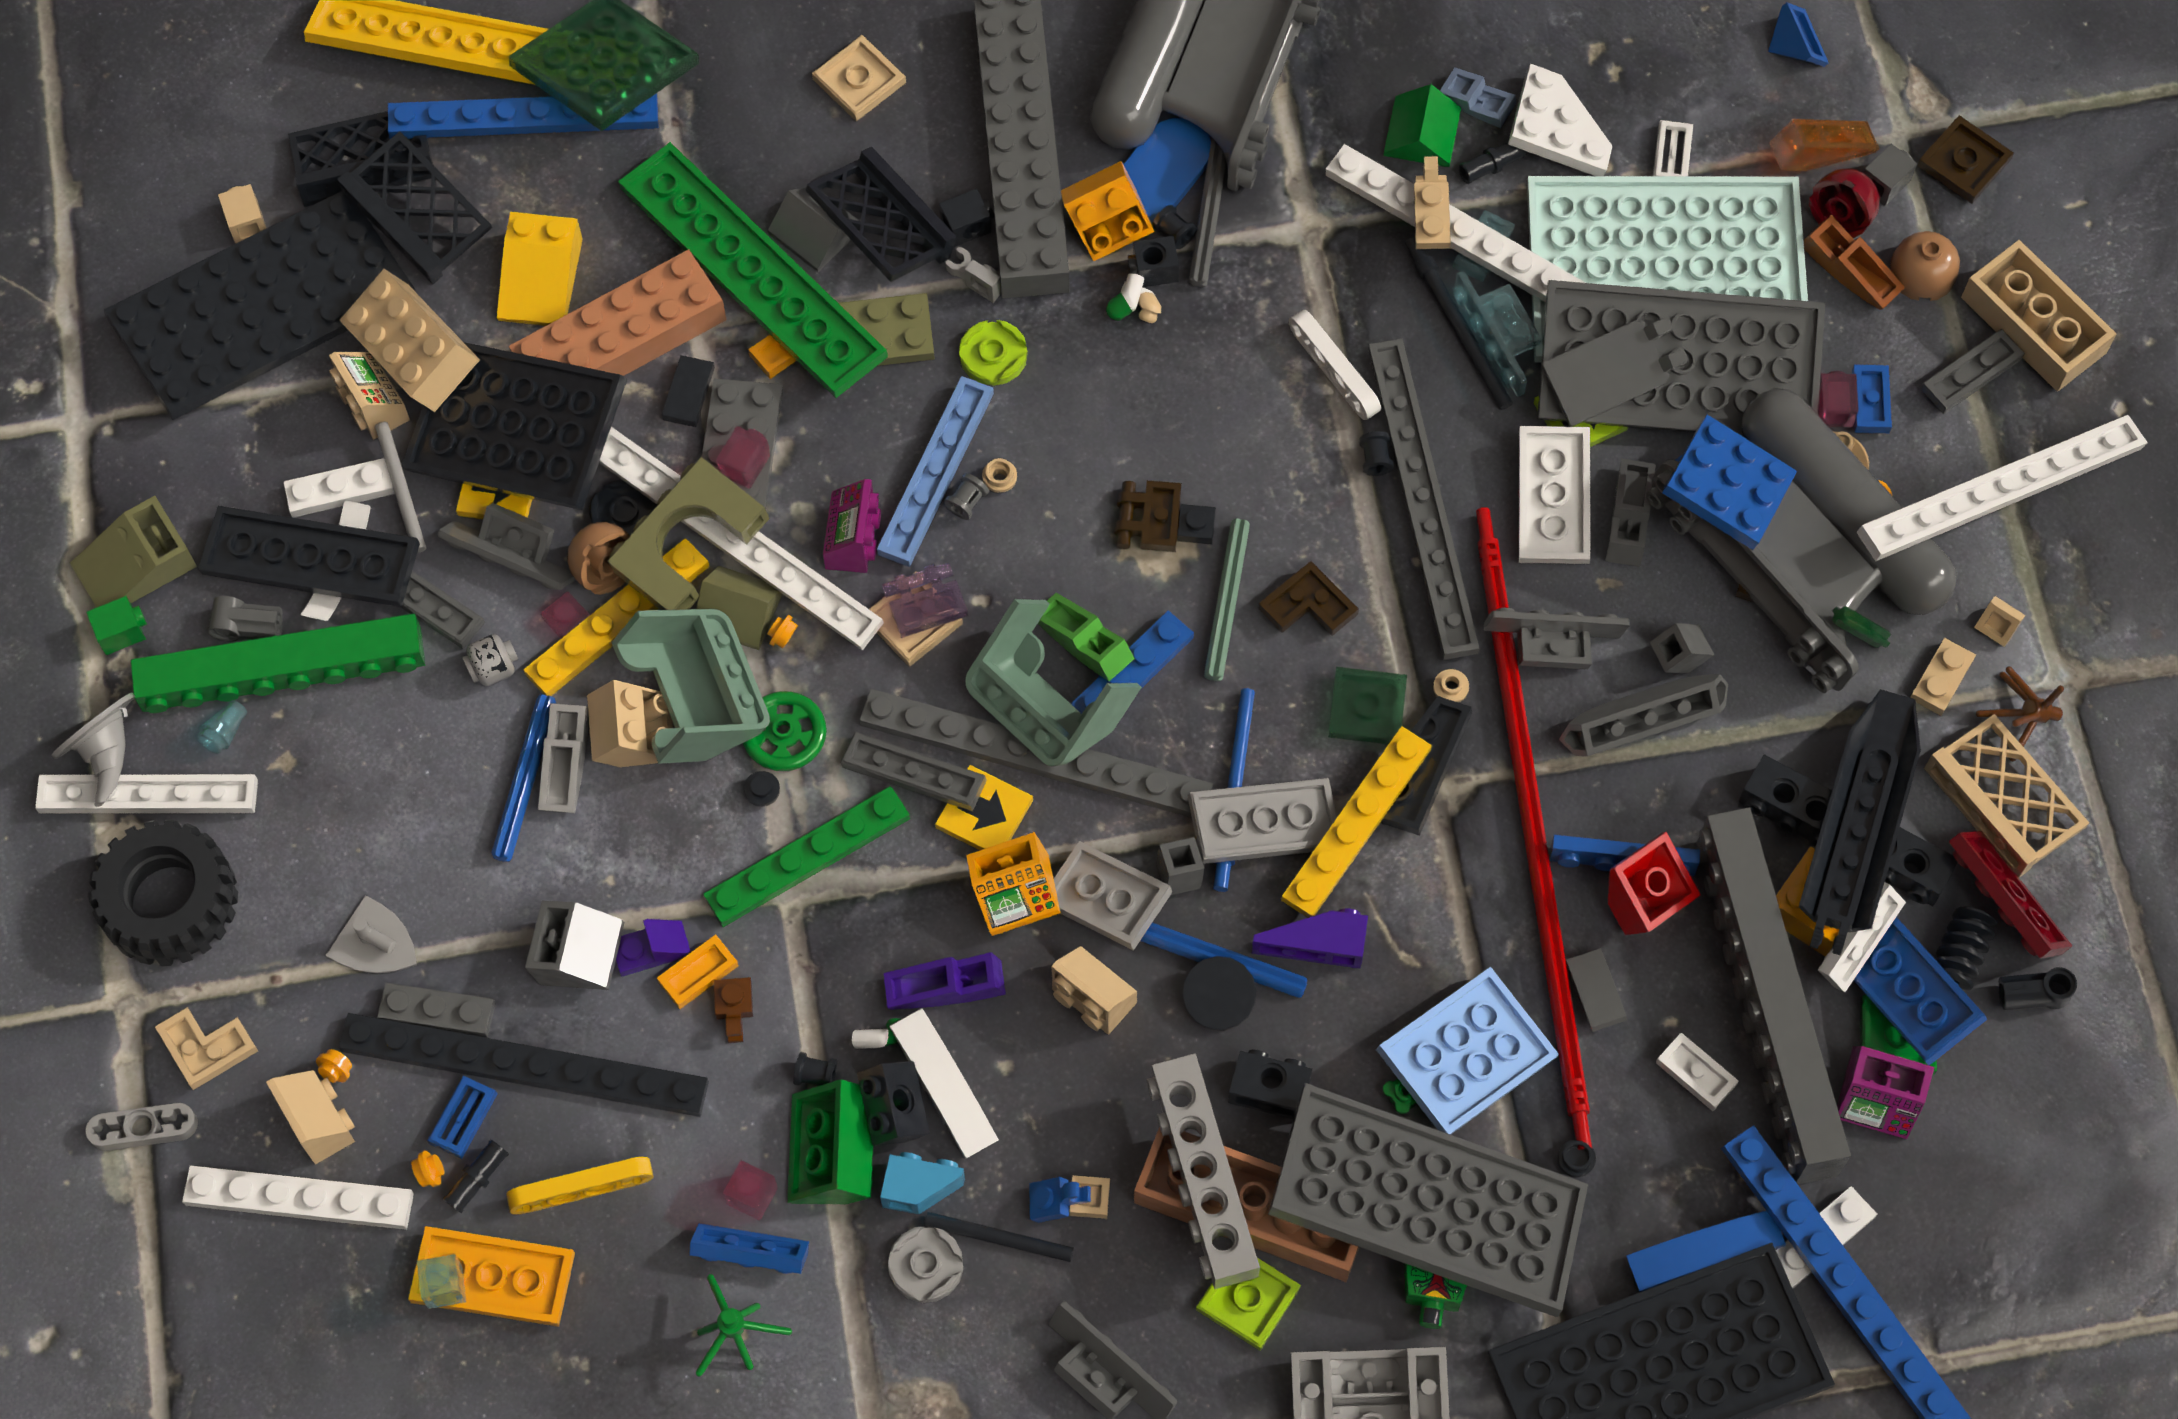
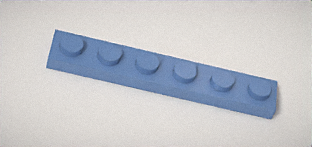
[877,376,994,567]

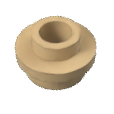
[982,458,1017,493]
[1433,669,1469,703]

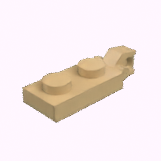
[1414,156,1451,249]

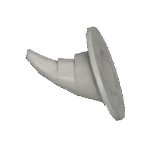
[51,693,135,807]

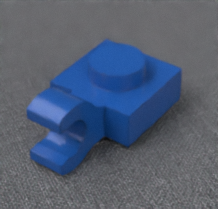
[1029,1177,1091,1223]

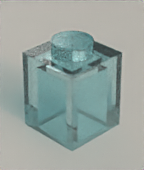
[417,1254,466,1309]

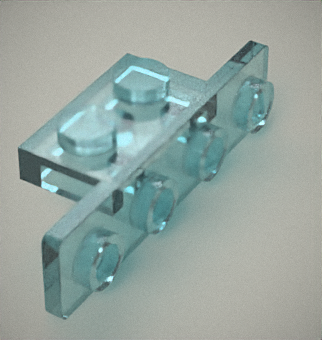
[1453,271,1542,397]

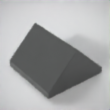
[768,187,859,272]

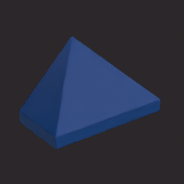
[1768,2,1829,67]

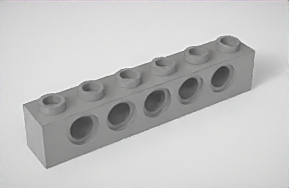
[1147,1053,1260,1289]

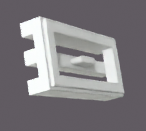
[1653,120,1693,176]

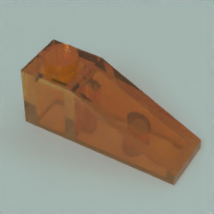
[1769,119,1879,171]

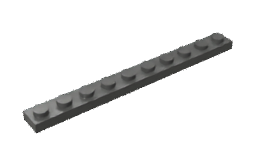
[1368,338,1479,660]
[860,689,1213,818]

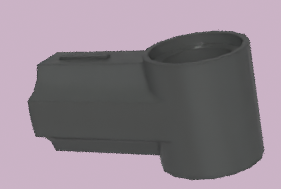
[208,596,283,641]

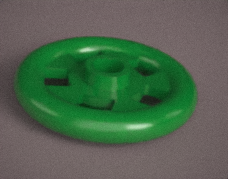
[743,691,827,771]

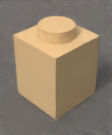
[218,184,266,243]

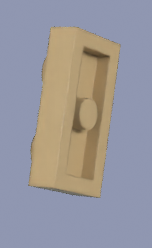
[1910,638,1976,716]

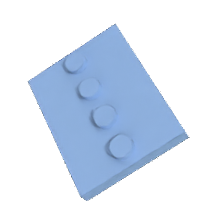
[1376,967,1559,1135]

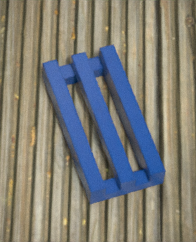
[427,1076,498,1159]

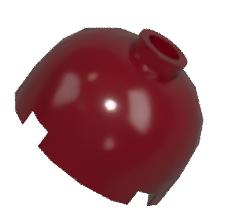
[1809,169,1880,238]

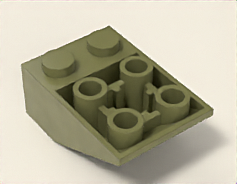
[70,496,197,608]

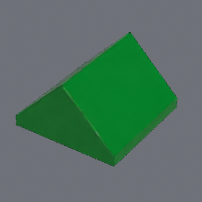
[1383,84,1461,167]

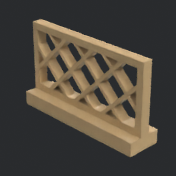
[1924,714,2089,877]

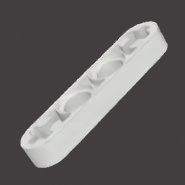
[1288,310,1381,420]

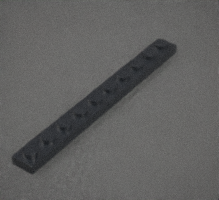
[338,1013,709,1117]

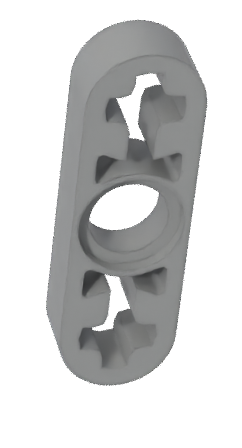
[86,1103,198,1151]

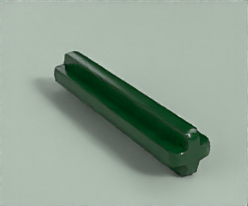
[1831,606,1891,648]

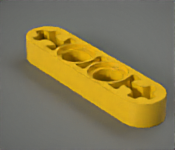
[506,1157,654,1214]

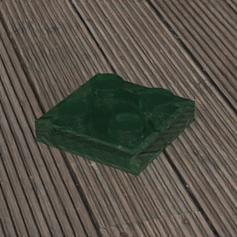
[1328,667,1407,745]

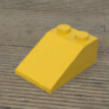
[497,212,583,326]

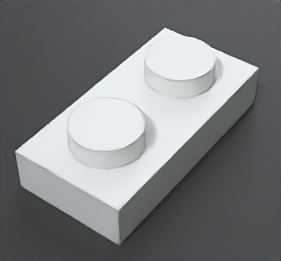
[1656,1033,1739,1111]

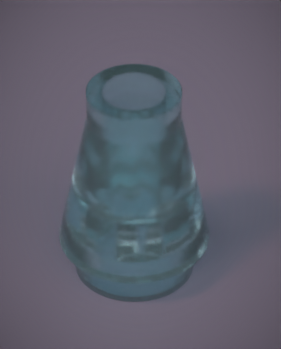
[197,700,248,754]

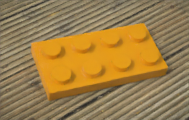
[408,1226,575,1327]

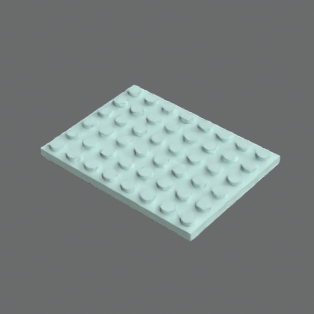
[1527,176,1808,362]

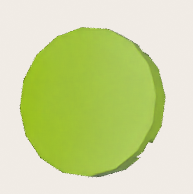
[959,320,1028,386]

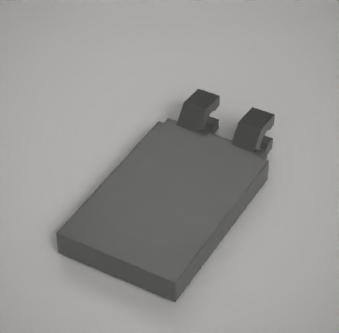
[1541,316,1689,427]

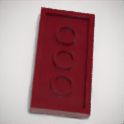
[1949,831,2072,959]

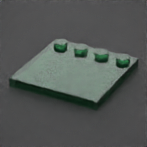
[508,0,699,131]

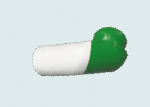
[1106,273,1144,321]
[852,1018,901,1049]

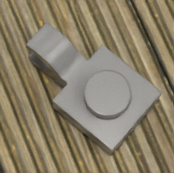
[946,247,1001,303]

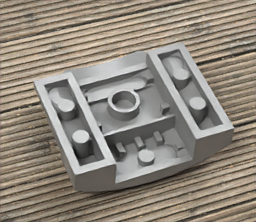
[1291,1347,1450,1419]

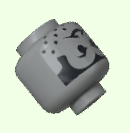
[462,634,518,686]

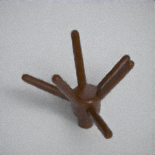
[1976,666,2064,762]

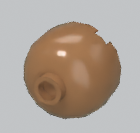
[1890,231,1960,301]
[567,522,630,595]

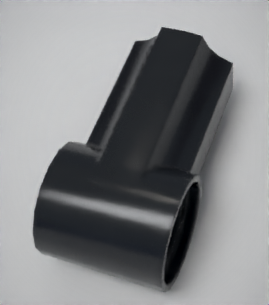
[1998,967,2077,1010]

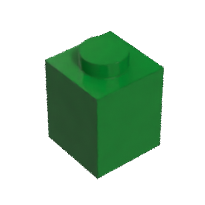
[86,596,147,655]

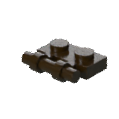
[1114,480,1182,552]

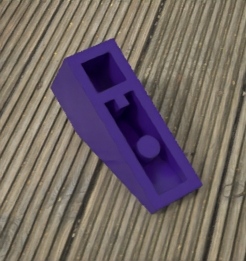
[1252,908,1368,969]

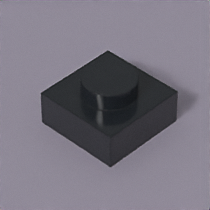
[1177,504,1216,545]

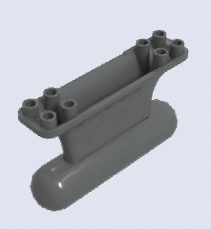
[1090,0,1321,192]
[1646,388,1957,693]

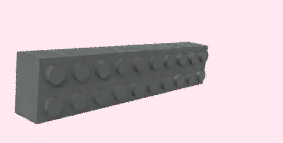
[974,0,1070,298]
[1694,807,1851,1185]

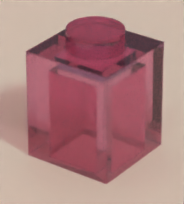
[1818,371,1858,427]
[716,426,771,489]
[723,1160,778,1221]

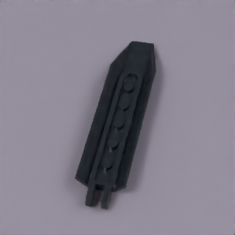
[1799,689,1921,956]

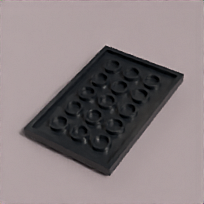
[401,342,627,510]

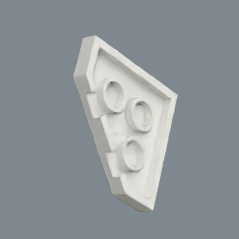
[1508,64,1612,176]

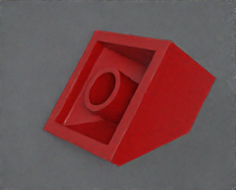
[1608,832,1701,935]

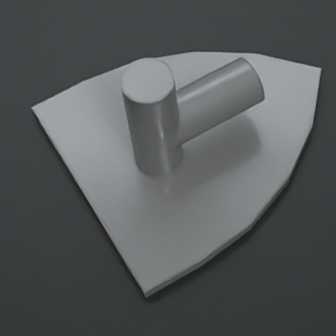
[326,895,417,974]

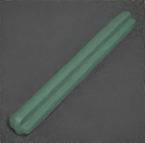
[1204,518,1250,681]

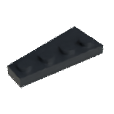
[1380,696,1472,836]

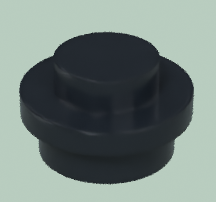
[744,771,780,807]
[1558,1140,1596,1177]

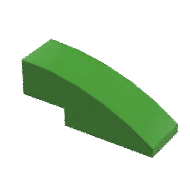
[1038,593,1135,681]

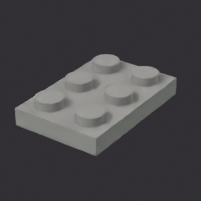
[1054,841,1172,951]

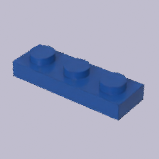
[689,1223,809,1274]

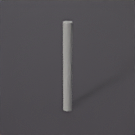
[375,422,427,553]

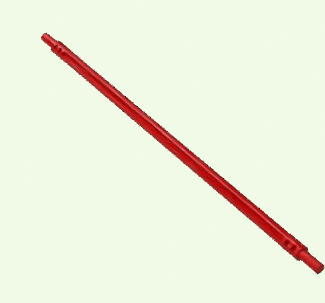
[1476,507,1592,1150]

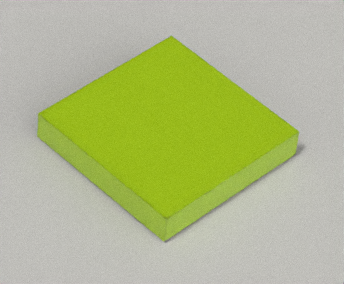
[1196,1258,1301,1351]

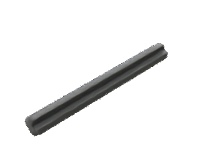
[1189,138,1227,288]

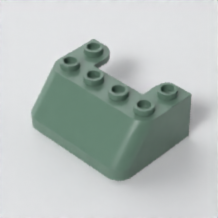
[611,609,770,764]

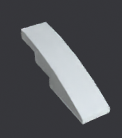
[889,1008,998,1158]

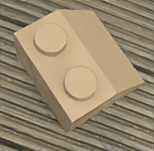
[266,1070,355,1165]

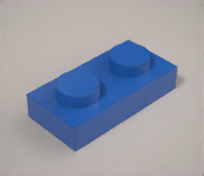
[1852,365,1892,434]

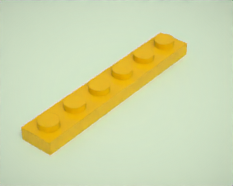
[523,538,710,696]
[1281,726,1432,918]

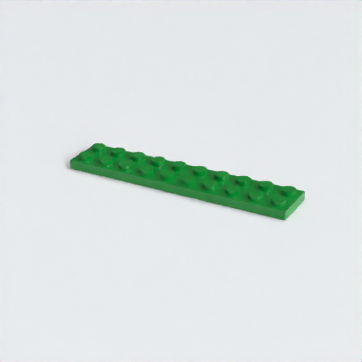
[618,142,888,398]

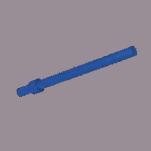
[1213,688,1255,892]

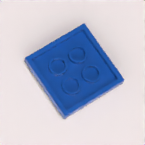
[1662,414,1797,550]

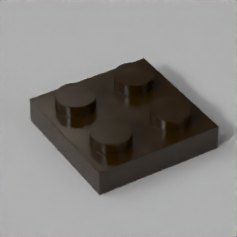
[1917,115,2014,204]

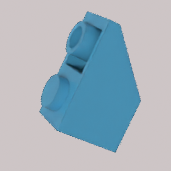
[880,1152,965,1214]

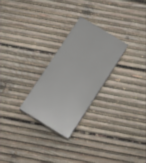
[1188,778,1337,864]

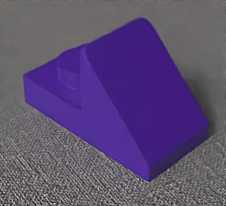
[616,919,691,977]

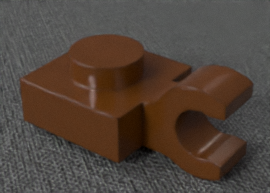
[714,977,753,1043]

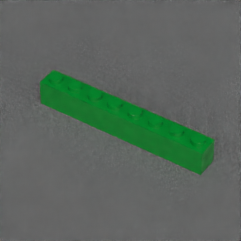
[131,613,426,713]

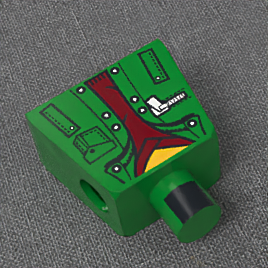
[1404,1263,1467,1329]

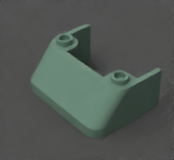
[965,599,1142,766]

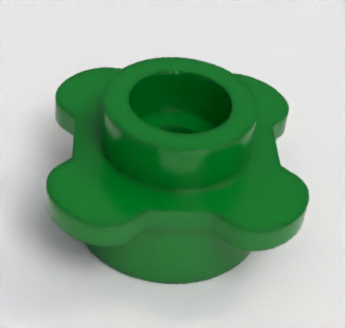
[1383,1079,1417,1114]

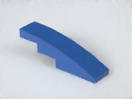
[1626,1211,1786,1292]

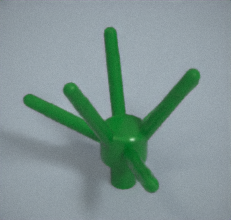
[696,1274,792,1377]

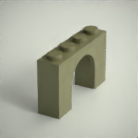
[607,457,770,610]

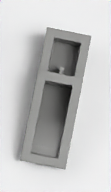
[538,703,589,813]

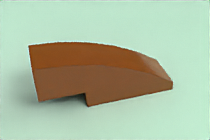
[1803,215,1905,310]

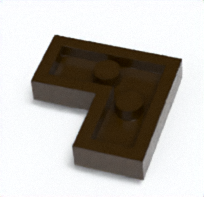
[1258,561,1359,636]

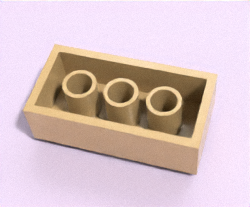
[1961,240,2116,392]
[340,269,480,412]

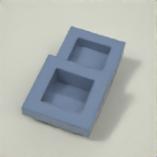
[1440,67,1517,128]

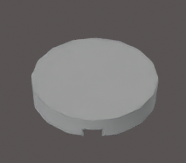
[888,1227,963,1303]

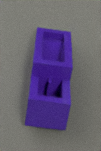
[883,952,1006,1010]

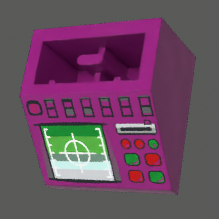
[823,479,881,573]
[1837,1046,1934,1139]

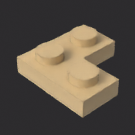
[155,1007,258,1090]

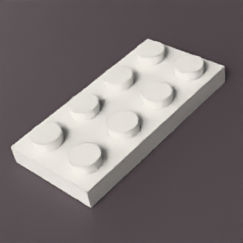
[1519,426,1590,564]

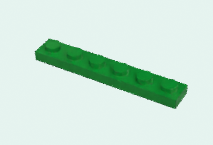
[703,786,910,927]

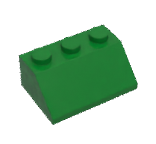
[787,1079,873,1205]

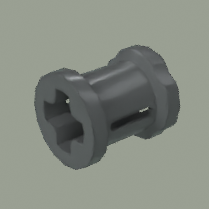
[944,473,989,520]

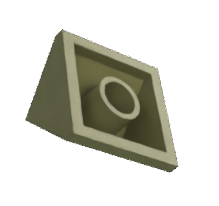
[696,566,783,650]

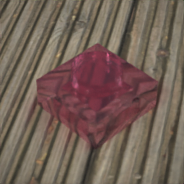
[541,591,590,639]

